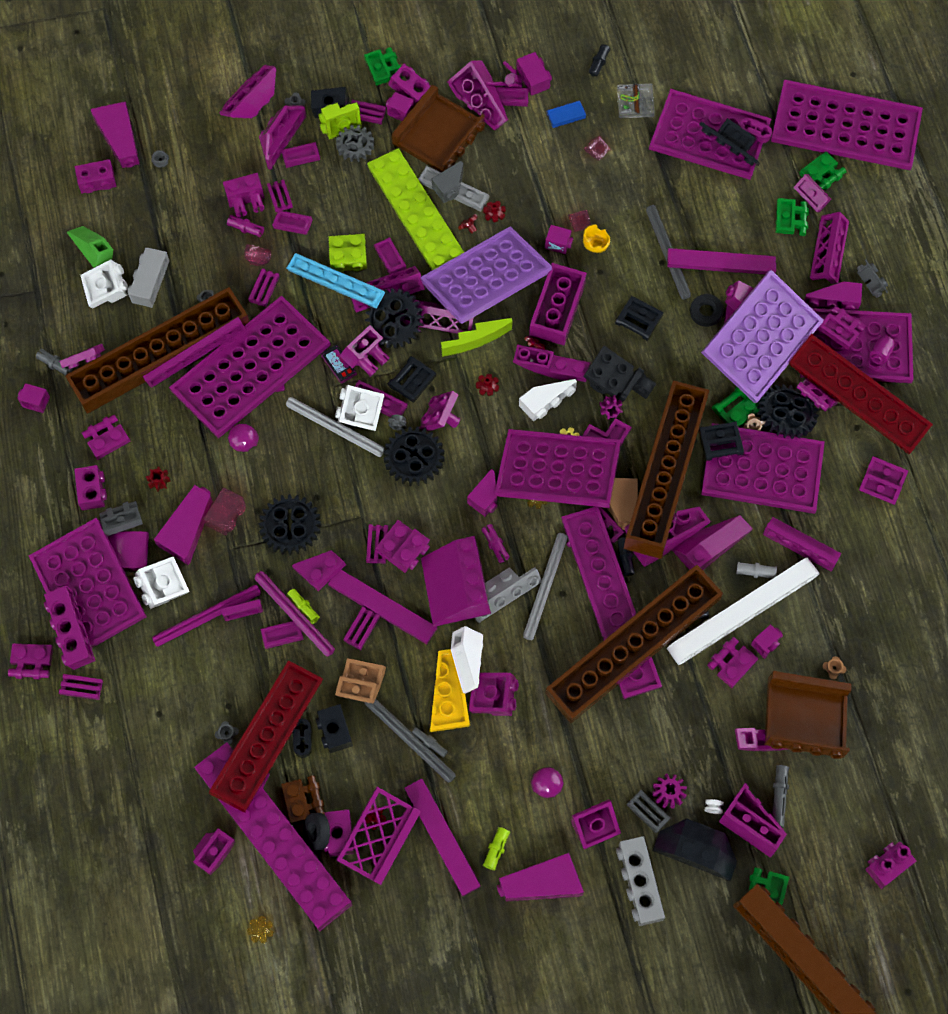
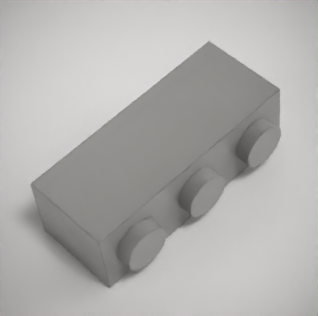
[128,247,169,308]

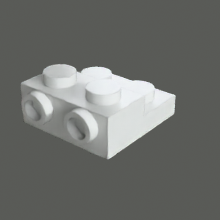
[81,260,128,308]
[335,385,384,431]
[134,557,189,609]

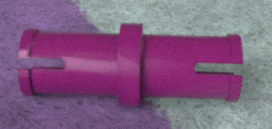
[227,215,264,237]
[481,524,510,563]

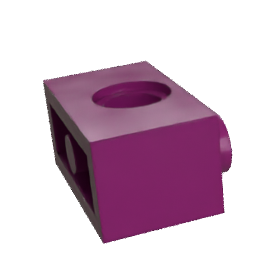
[324,809,355,857]

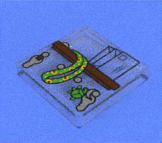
[617,84,655,118]

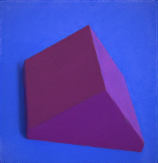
[571,799,621,849]

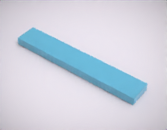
[287,253,385,308]

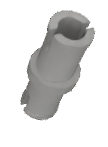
[736,562,777,578]

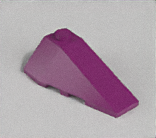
[625,507,710,567]

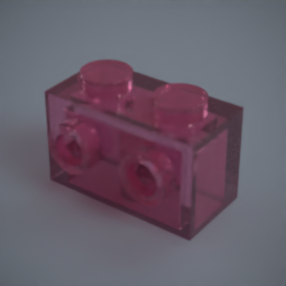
[204,487,246,536]

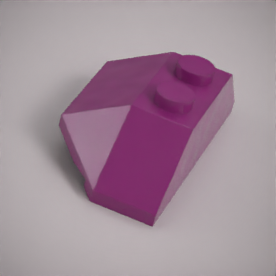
[219,65,276,118]
[259,105,306,170]

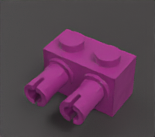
[223,173,265,217]
[339,325,390,377]
[865,841,916,889]

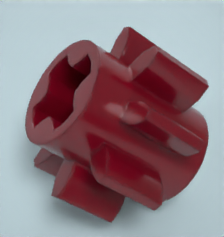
[146,466,171,492]

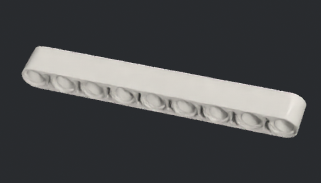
[667,557,819,665]

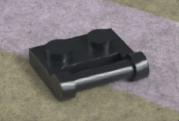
[615,296,664,341]
[387,356,436,403]
[699,421,744,461]

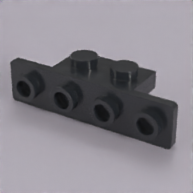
[699,118,760,166]

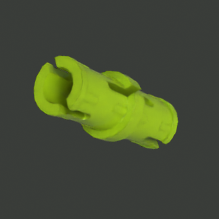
[286,589,320,624]
[483,827,510,871]

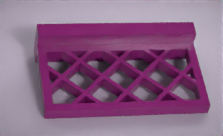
[336,787,421,885]

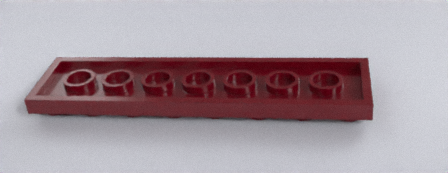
[789,334,933,455]
[209,660,323,813]

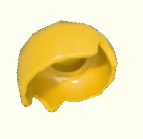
[583,224,610,253]

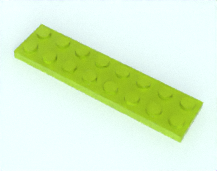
[367,148,464,271]

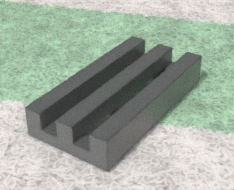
[627,790,670,833]

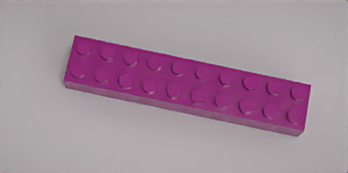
[194,742,352,932]

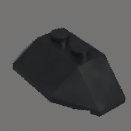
[653,818,737,881]

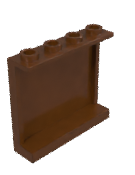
[392,84,485,173]
[765,671,851,759]

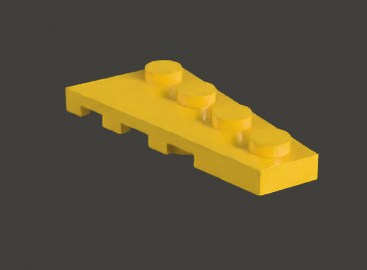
[430,649,470,732]

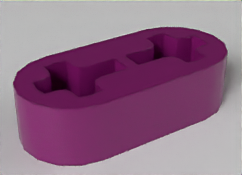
[740,118,772,143]

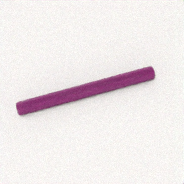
[255,571,335,657]
[152,585,261,647]

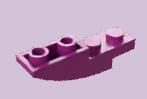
[513,345,590,382]

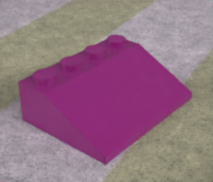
[421,536,491,627]

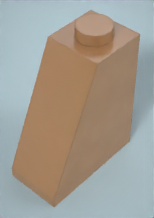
[608,478,638,530]

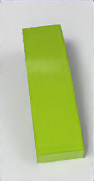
[441,318,512,357]

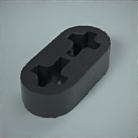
[293,718,312,758]

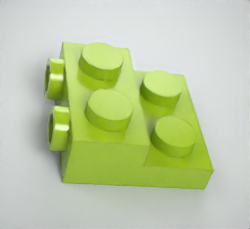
[318,102,362,140]
[329,234,367,272]

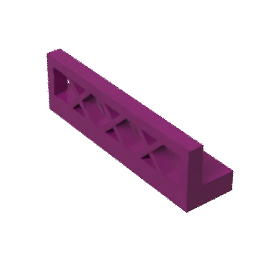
[810,212,849,284]
[351,266,425,312]
[402,300,475,334]
[763,517,842,572]

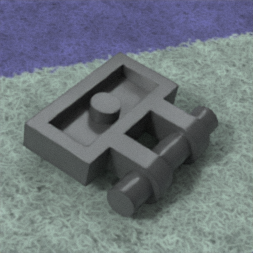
[99,501,143,536]

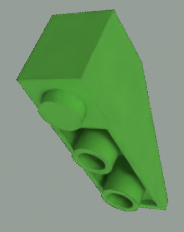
[67,226,114,268]

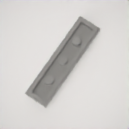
[418,166,489,212]

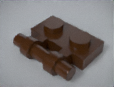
[281,775,324,825]

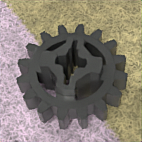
[336,125,374,162]

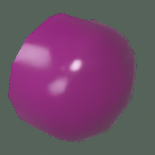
[228,424,259,452]
[530,767,564,798]

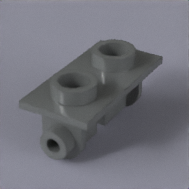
[857,260,888,298]

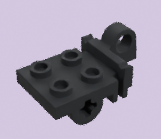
[583,346,656,402]

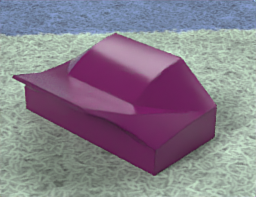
[193,828,235,875]

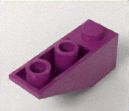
[804,282,862,311]

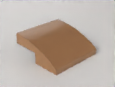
[335,658,386,704]

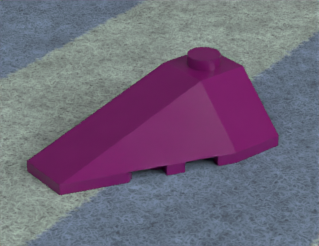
[447,61,508,130]
[672,515,753,570]

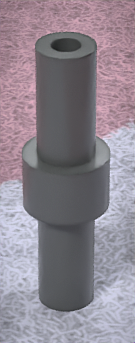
[412,727,448,758]

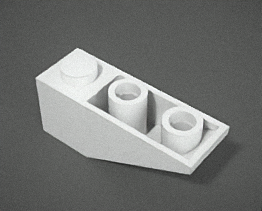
[519,379,577,422]
[451,626,483,693]

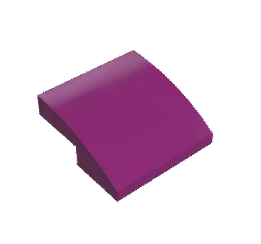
[859,456,908,505]
[107,531,149,572]

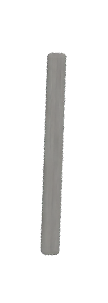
[286,397,385,457]
[523,533,567,640]

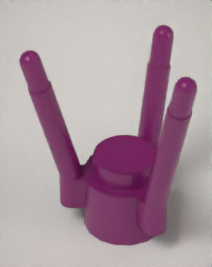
[487,61,522,88]

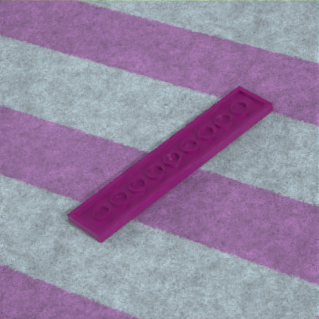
[561,506,662,699]

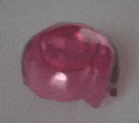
[244,244,272,266]

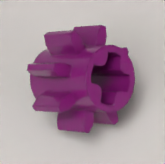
[600,395,623,419]

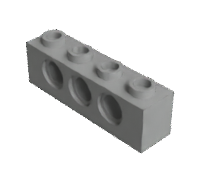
[616,836,665,926]

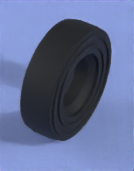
[690,294,723,327]
[304,813,330,851]

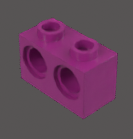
[388,64,431,106]
[74,465,107,511]

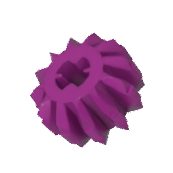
[652,774,687,809]

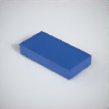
[547,101,586,128]

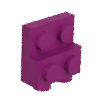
[374,520,430,573]
[469,673,519,716]

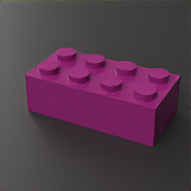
[529,263,587,346]

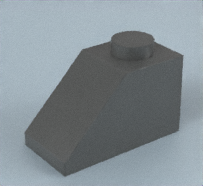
[431,161,463,203]

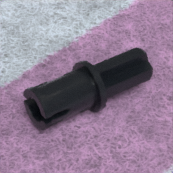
[589,44,611,77]
[618,537,635,576]

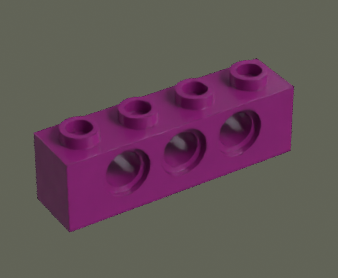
[44,585,96,670]

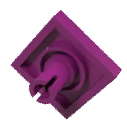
[420,391,460,432]

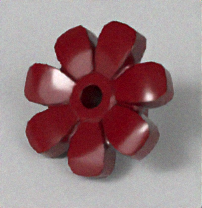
[483,201,506,222]
[458,214,478,234]
[524,335,545,350]
[476,374,499,396]
[362,806,386,830]

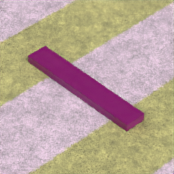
[667,248,776,275]
[143,317,245,388]
[328,570,437,645]
[404,779,481,897]

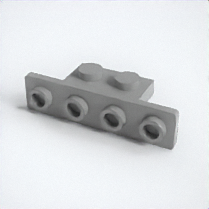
[475,567,542,623]

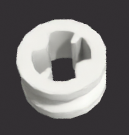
[704,799,724,814]

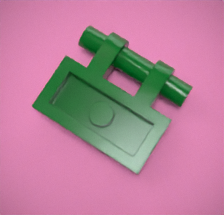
[364,47,403,86]
[799,151,847,190]
[775,198,809,236]
[749,867,789,905]

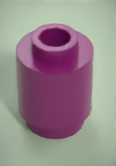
[870,336,894,364]

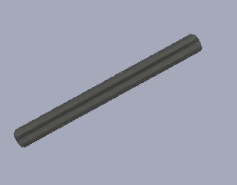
[646,205,691,300]
[365,699,456,783]

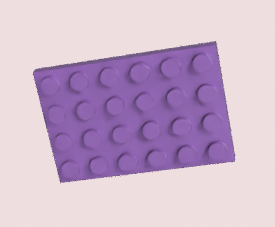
[420,226,552,324]
[701,270,824,403]

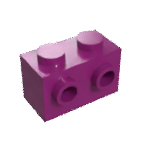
[75,159,117,194]

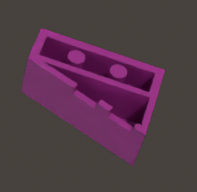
[719,783,787,858]

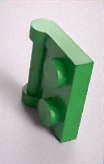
[712,387,759,427]

